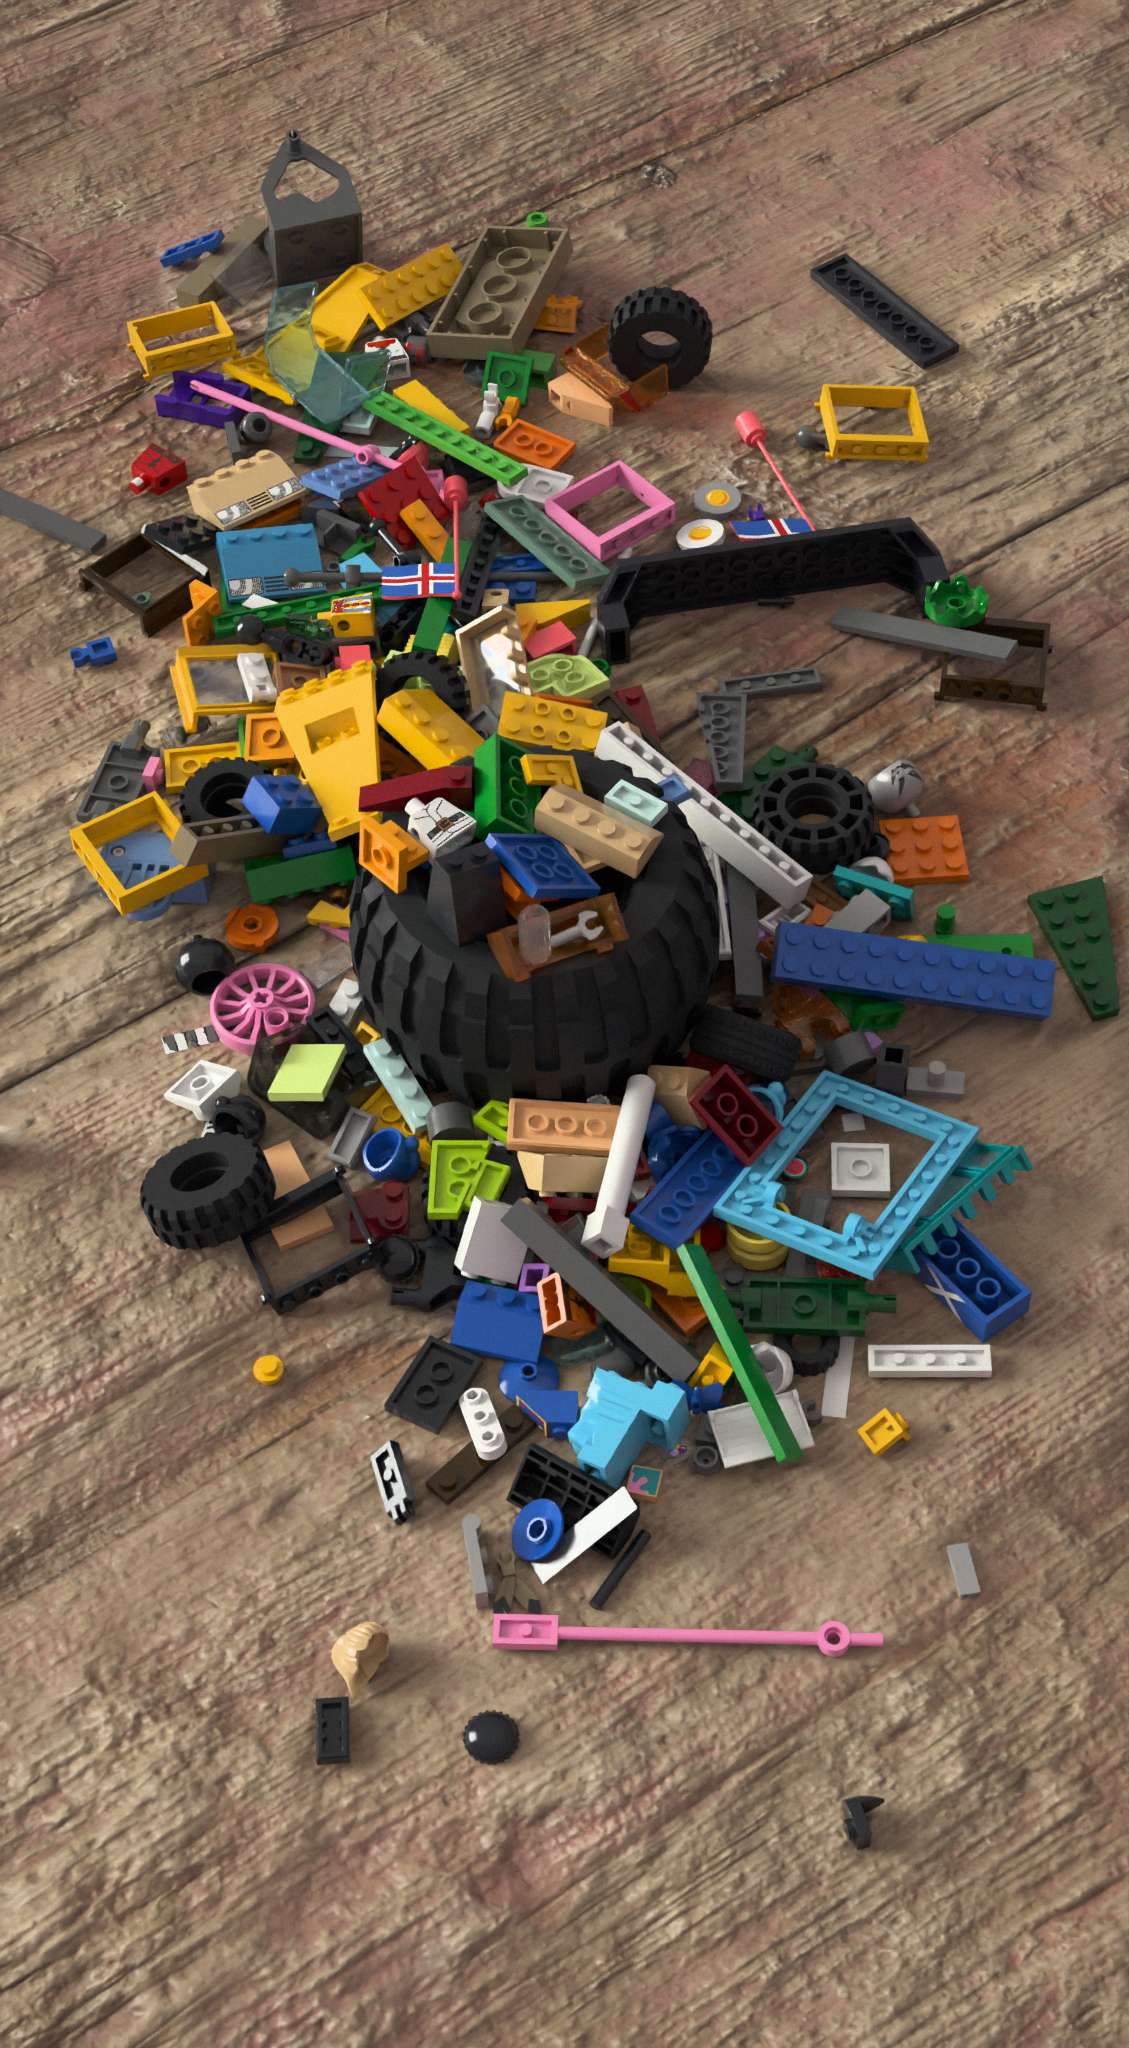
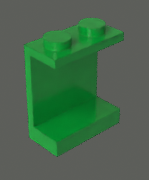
[818,989,907,1032]

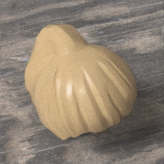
[331,1622,389,1699]

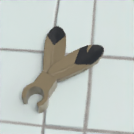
[493,1550,542,1615]

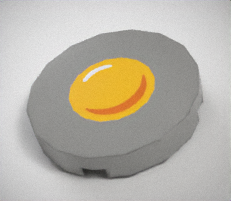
[694,482,741,520]

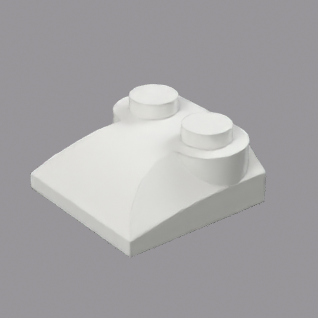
[164,1060,242,1121]

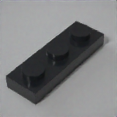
[306,1005,374,1082]

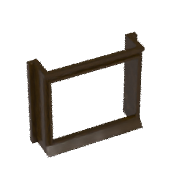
[78,524,212,638]

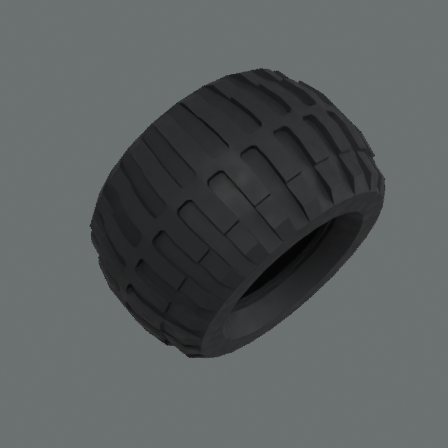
[349,745,720,1109]

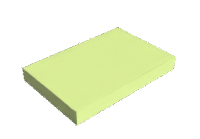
[268,1044,347,1101]

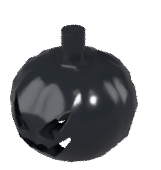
[174,935,235,995]

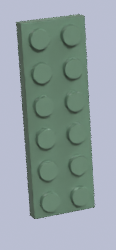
[483,495,610,590]

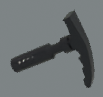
[603,1321,648,1366]

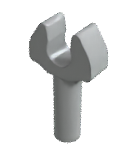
[548,911,605,948]

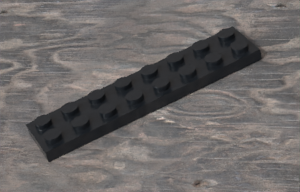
[810,253,959,369]

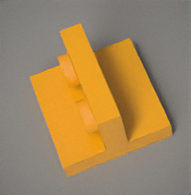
[244,712,297,775]
[359,815,429,894]

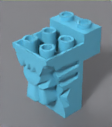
[567,1368,690,1490]

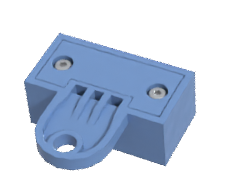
[100,831,217,921]

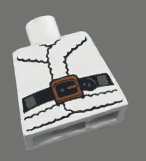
[405,798,477,865]

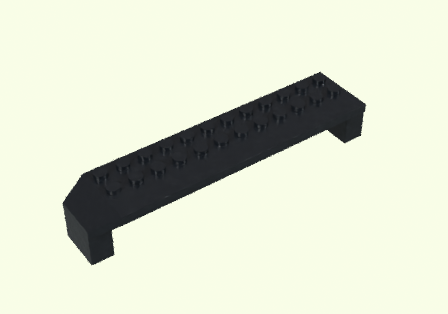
[597,517,950,666]

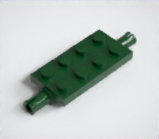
[717,744,818,828]
[724,1276,897,1337]

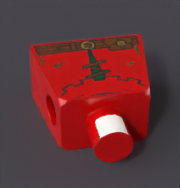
[129,443,188,495]

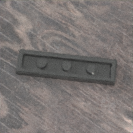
[718,666,823,700]

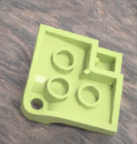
[510,653,610,699]

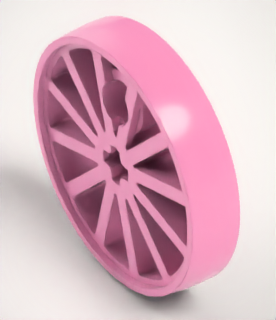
[210,963,316,1057]

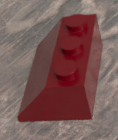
[688,1064,784,1167]

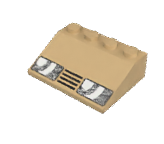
[187,450,308,531]

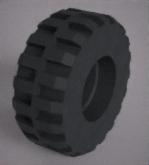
[607,286,713,390]
[753,763,874,876]
[140,1132,276,1250]

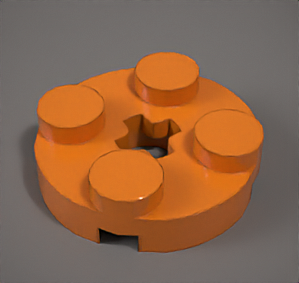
[225,903,280,954]

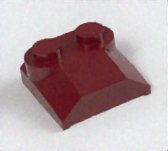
[350,1181,410,1243]

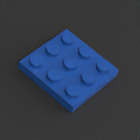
[484,833,601,899]

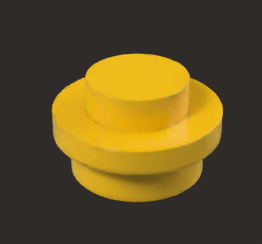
[253,1355,284,1385]

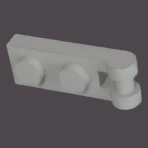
[462,1514,494,1609]

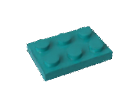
[833,865,916,921]

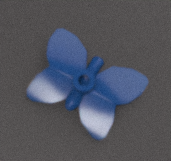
[672,1379,725,1415]

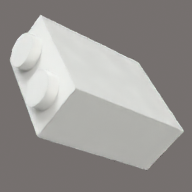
[454,1196,528,1286]

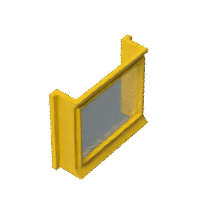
[170,643,280,733]

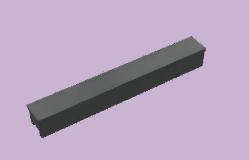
[500,1197,704,1382]

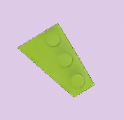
[427,1140,491,1220]

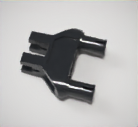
[390,1235,477,1312]

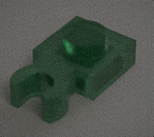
[285,613,330,641]

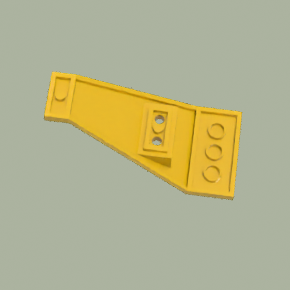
[222,262,390,406]
[274,660,383,842]

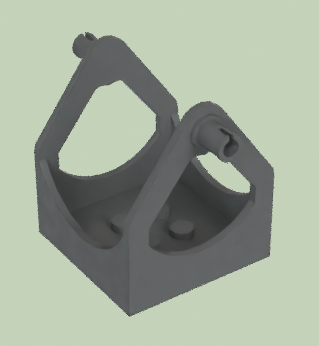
[261,129,363,287]

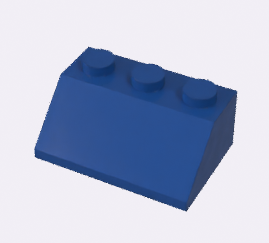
[450,1280,548,1366]

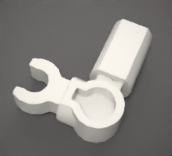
[475,383,502,439]

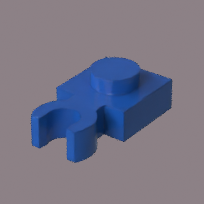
[70,637,117,668]

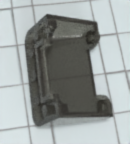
[247,1023,382,1140]

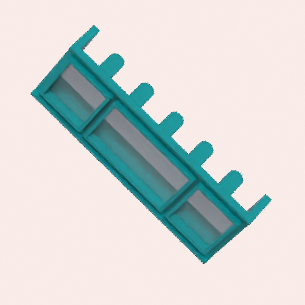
[883,1139,1033,1274]

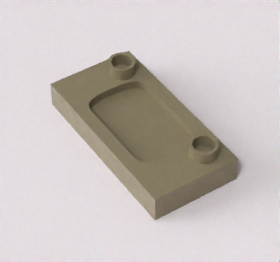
[426,225,573,363]

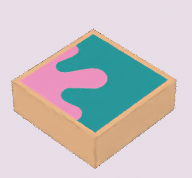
[626,1465,663,1502]

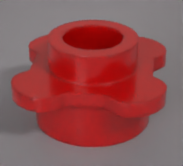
[477,490,499,512]

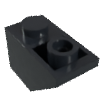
[875,1042,910,1099]

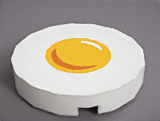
[676,519,725,550]

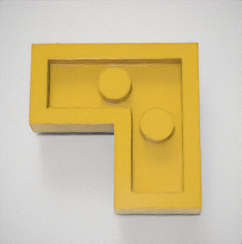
[520,754,583,793]

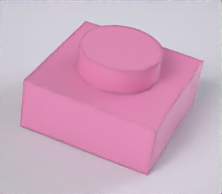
[142,756,165,793]

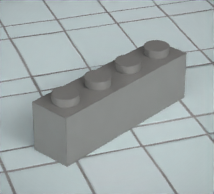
[813,888,891,989]

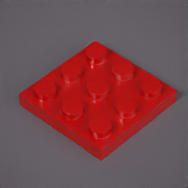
[357,456,453,550]

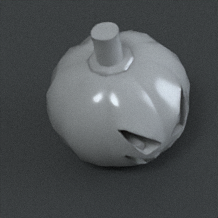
[868,759,925,818]

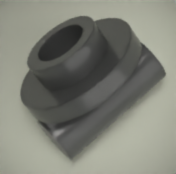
[642,1360,669,1390]

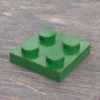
[480,351,535,406]

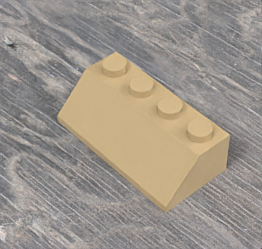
[534,783,664,879]

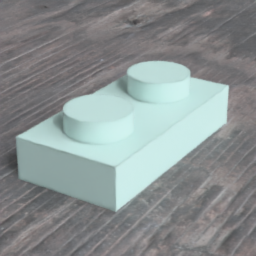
[604,779,668,828]

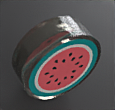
[780,1155,809,1185]

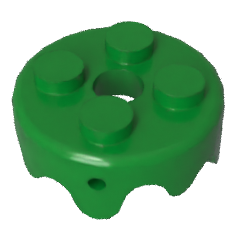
[924,574,989,628]

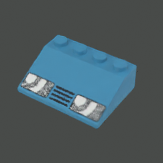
[216,523,326,603]

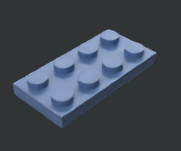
[300,455,392,501]

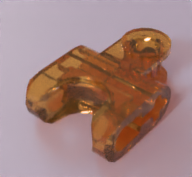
[772,983,850,1061]

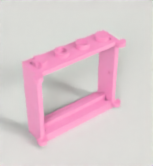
[545,460,676,562]

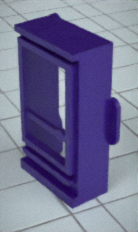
[154,370,252,429]

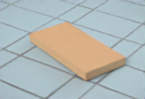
[506,1098,621,1157]
[263,1140,334,1252]

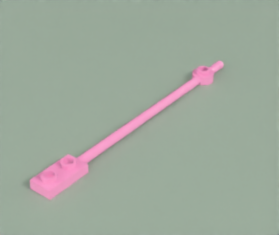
[492,1614,883,1657]

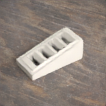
[758,902,812,936]

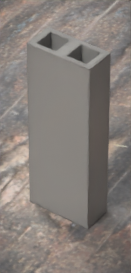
[947,1542,981,1600]

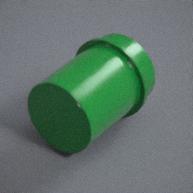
[934,904,956,934]

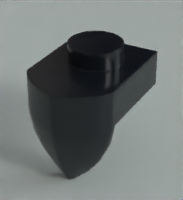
[842,1795,885,1850]

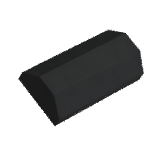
[506,1443,640,1560]

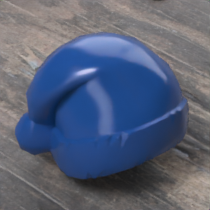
[363,1128,421,1182]

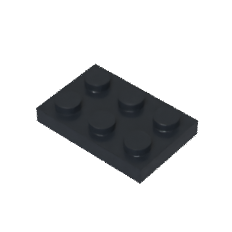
[144,513,221,555]
[384,1335,483,1435]

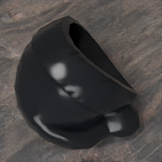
[212,1095,267,1143]

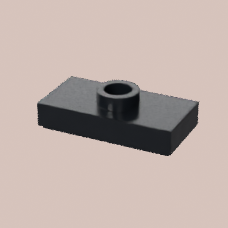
[315,1696,350,1765]

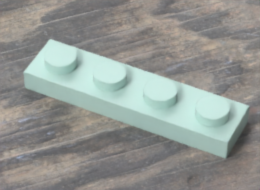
[363,1038,433,1135]

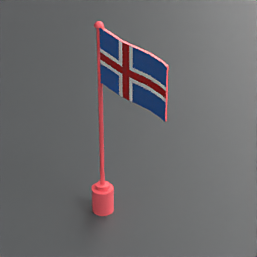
[729,411,816,541]
[381,475,468,600]

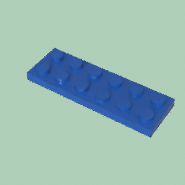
[629,1127,746,1252]

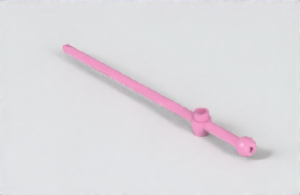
[190,380,427,475]

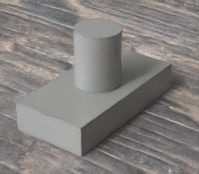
[906,1061,965,1101]

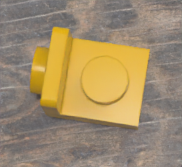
[857,1407,912,1457]

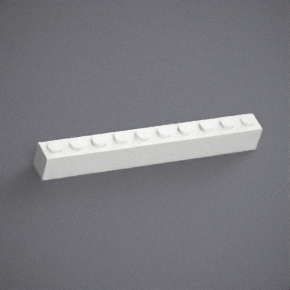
[595,721,813,910]

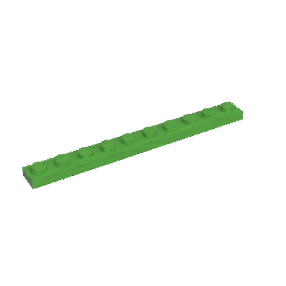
[356,386,528,487]

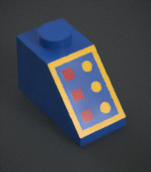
[516,1390,579,1441]

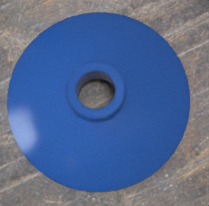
[499,1354,559,1404]
[512,1499,564,1561]

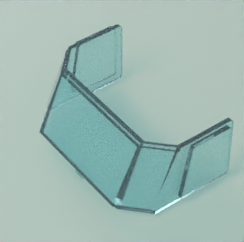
[263,281,392,424]

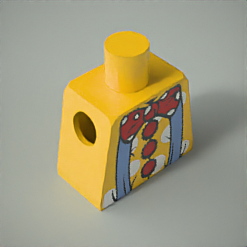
[317,592,376,638]

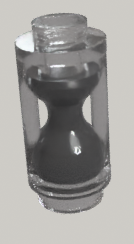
[161,715,217,749]

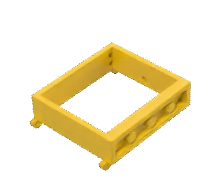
[127,301,241,382]
[814,384,929,463]

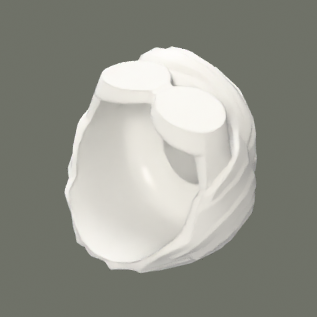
[751,1341,793,1395]

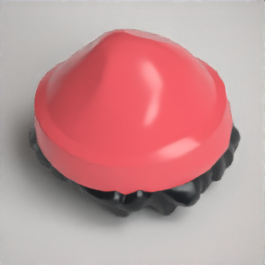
[389,435,430,471]

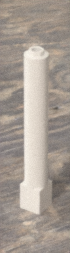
[581,1074,656,1259]

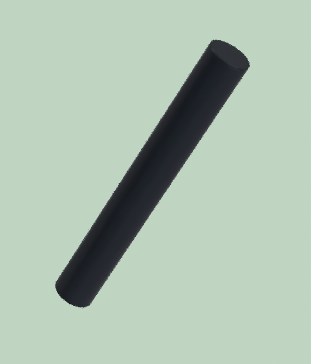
[589,1529,651,1610]

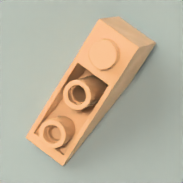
[548,372,614,427]

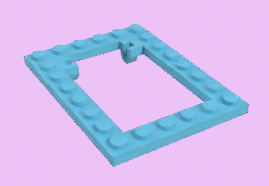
[713,1070,979,1281]

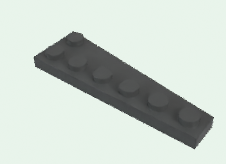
[696,692,747,792]

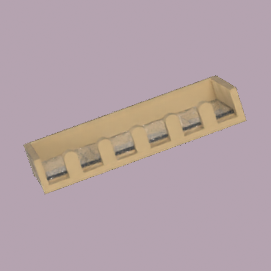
[455,605,534,748]

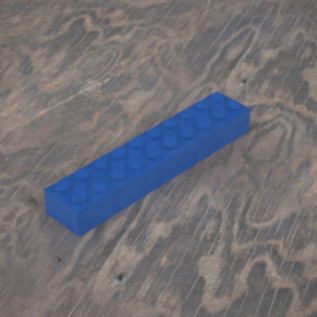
[769,921,1056,1022]

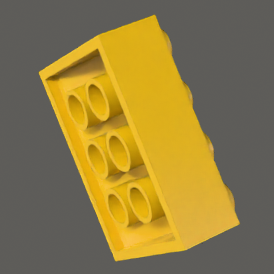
[376,689,485,770]

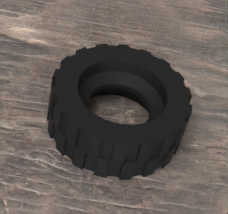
[773,1334,841,1377]

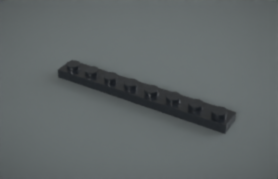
[449,512,504,623]

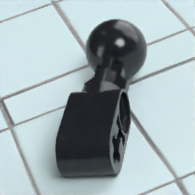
[235,614,333,667]

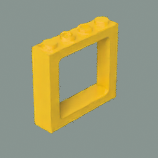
[69,791,209,916]

